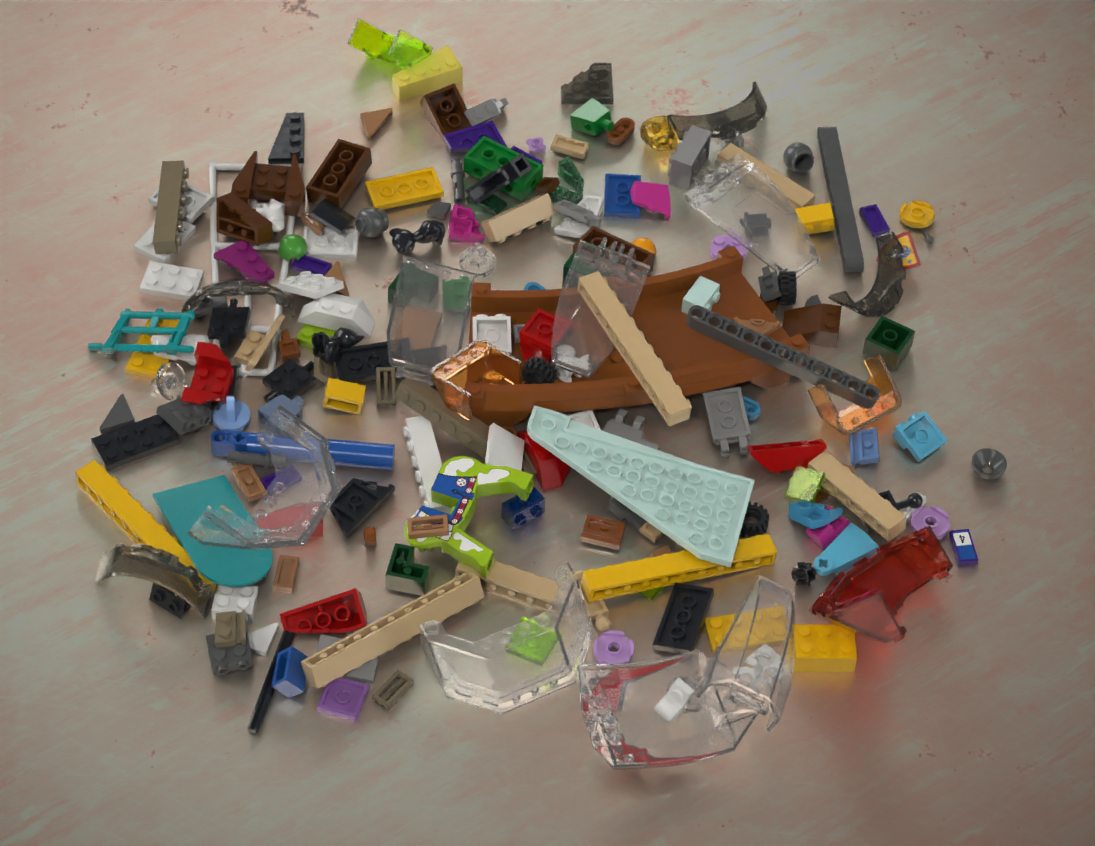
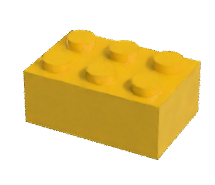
[791,624,857,672]

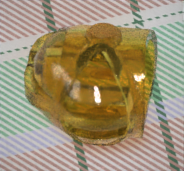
[640,116,679,151]

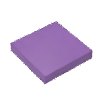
[317,677,370,722]

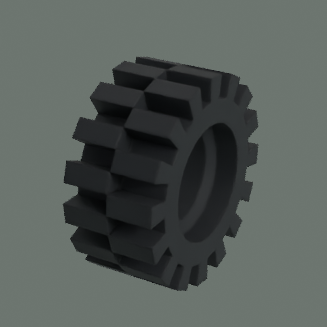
[778,271,797,304]
[520,356,557,384]
[740,502,769,538]

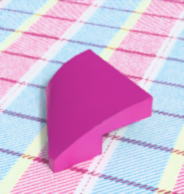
[630,181,671,220]
[448,204,485,242]
[806,503,850,549]

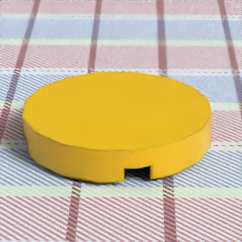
[899,200,935,228]

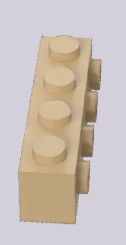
[481,193,556,244]

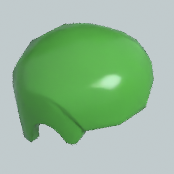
[278,234,308,261]

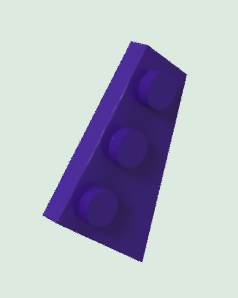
[444,120,507,152]

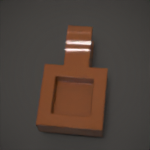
[278,329,301,361]

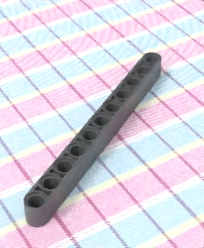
[817,127,864,273]
[686,305,880,409]

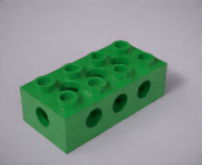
[463,136,543,201]

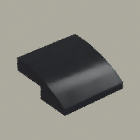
[310,198,355,235]

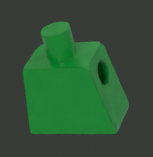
[570,98,614,136]

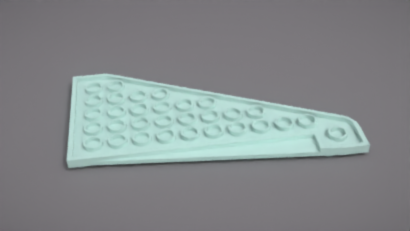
[527,405,755,568]

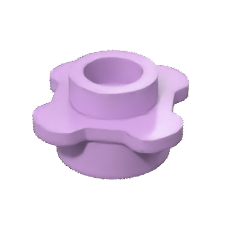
[526,137,546,154]

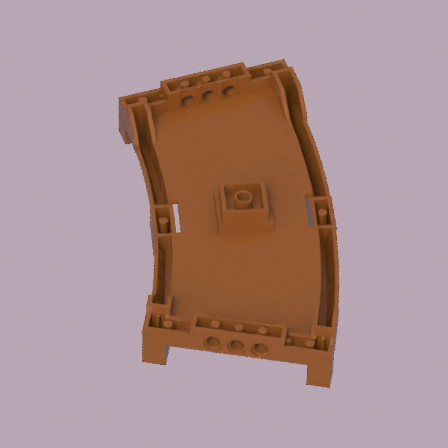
[464,246,810,428]

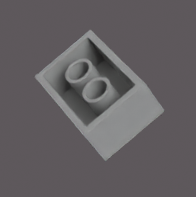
[668,125,712,191]

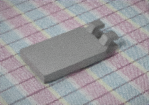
[703,387,751,458]
[602,408,645,442]

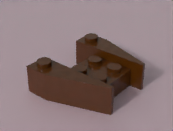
[231,151,306,217]

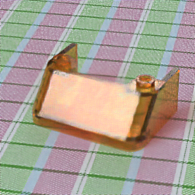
[431,340,522,421]
[807,354,902,435]

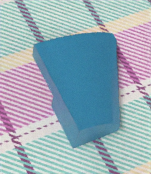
[788,500,843,529]

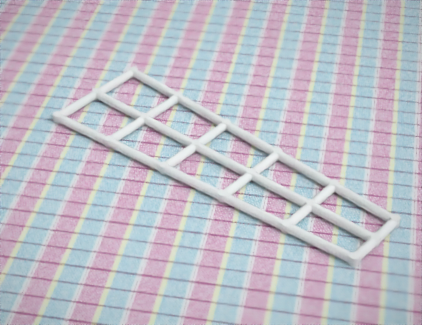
[209,162,302,378]

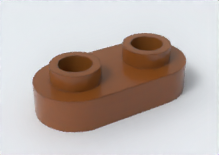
[607,118,635,145]

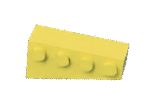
[392,45,463,102]

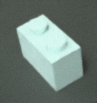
[681,276,721,318]

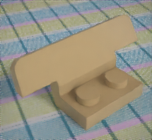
[234,313,285,372]

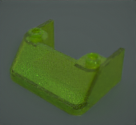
[347,18,433,69]

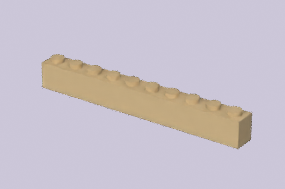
[578,271,692,426]
[301,571,485,689]

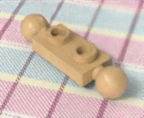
[571,570,611,632]

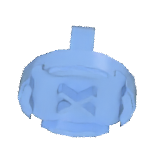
[212,396,251,431]

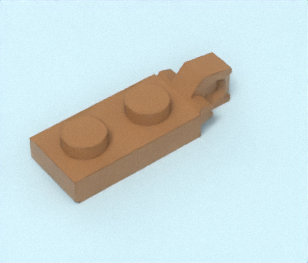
[231,463,267,503]

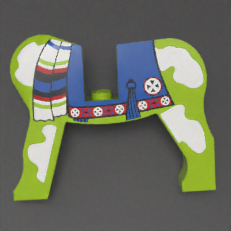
[404,456,534,578]

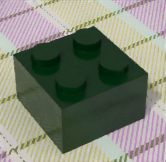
[862,316,915,369]

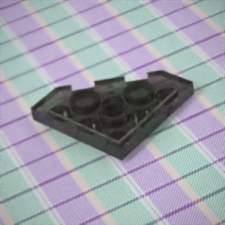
[561,63,614,104]

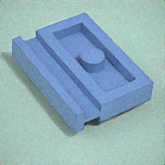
[849,428,880,466]

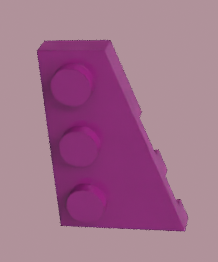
[214,241,275,285]

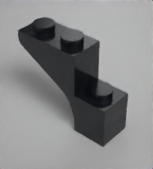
[465,153,532,205]

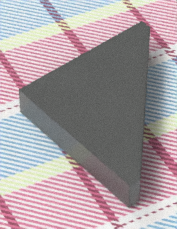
[100,394,135,434]

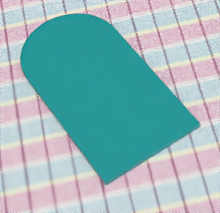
[152,475,273,587]

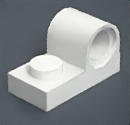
[654,677,694,723]

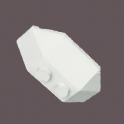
[298,293,375,338]

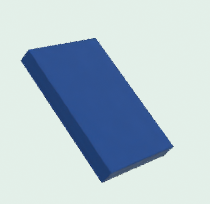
[604,173,641,218]

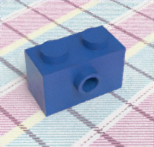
[272,646,308,698]

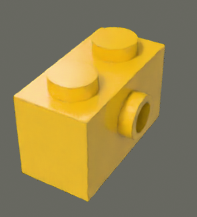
[795,202,835,236]
[322,378,366,415]

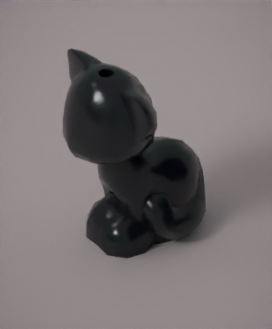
[389,219,446,253]
[312,327,364,365]

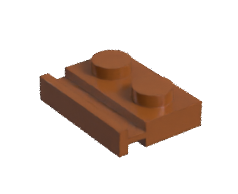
[580,515,626,550]

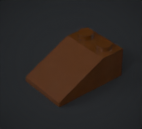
[420,83,472,142]
[782,303,842,348]

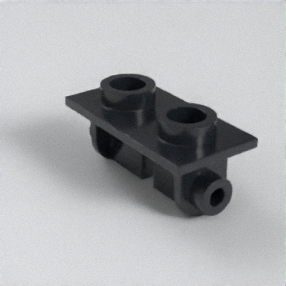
[149,583,191,619]

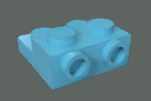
[892,411,948,462]

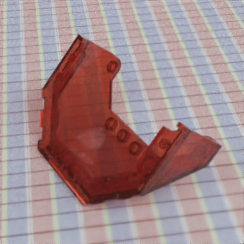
[809,525,953,643]

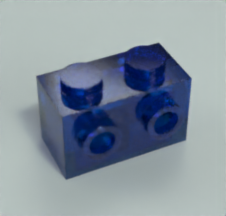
[501,486,545,530]

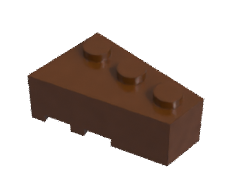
[217,192,272,246]

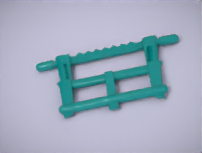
[88,309,195,355]

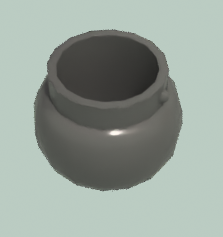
[783,142,814,173]
[355,207,389,238]

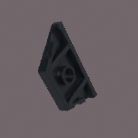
[328,478,395,538]

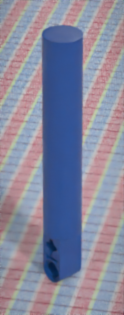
[211,430,395,471]

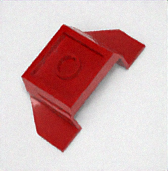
[519,308,579,363]
[180,342,234,405]

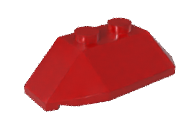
[517,429,571,491]
[746,439,826,474]

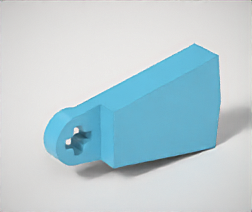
[813,522,879,576]

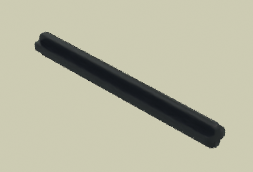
[247,630,294,734]

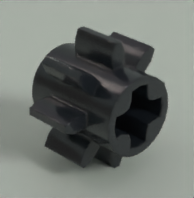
[791,562,816,586]

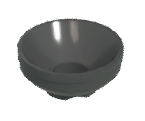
[971,448,1007,480]

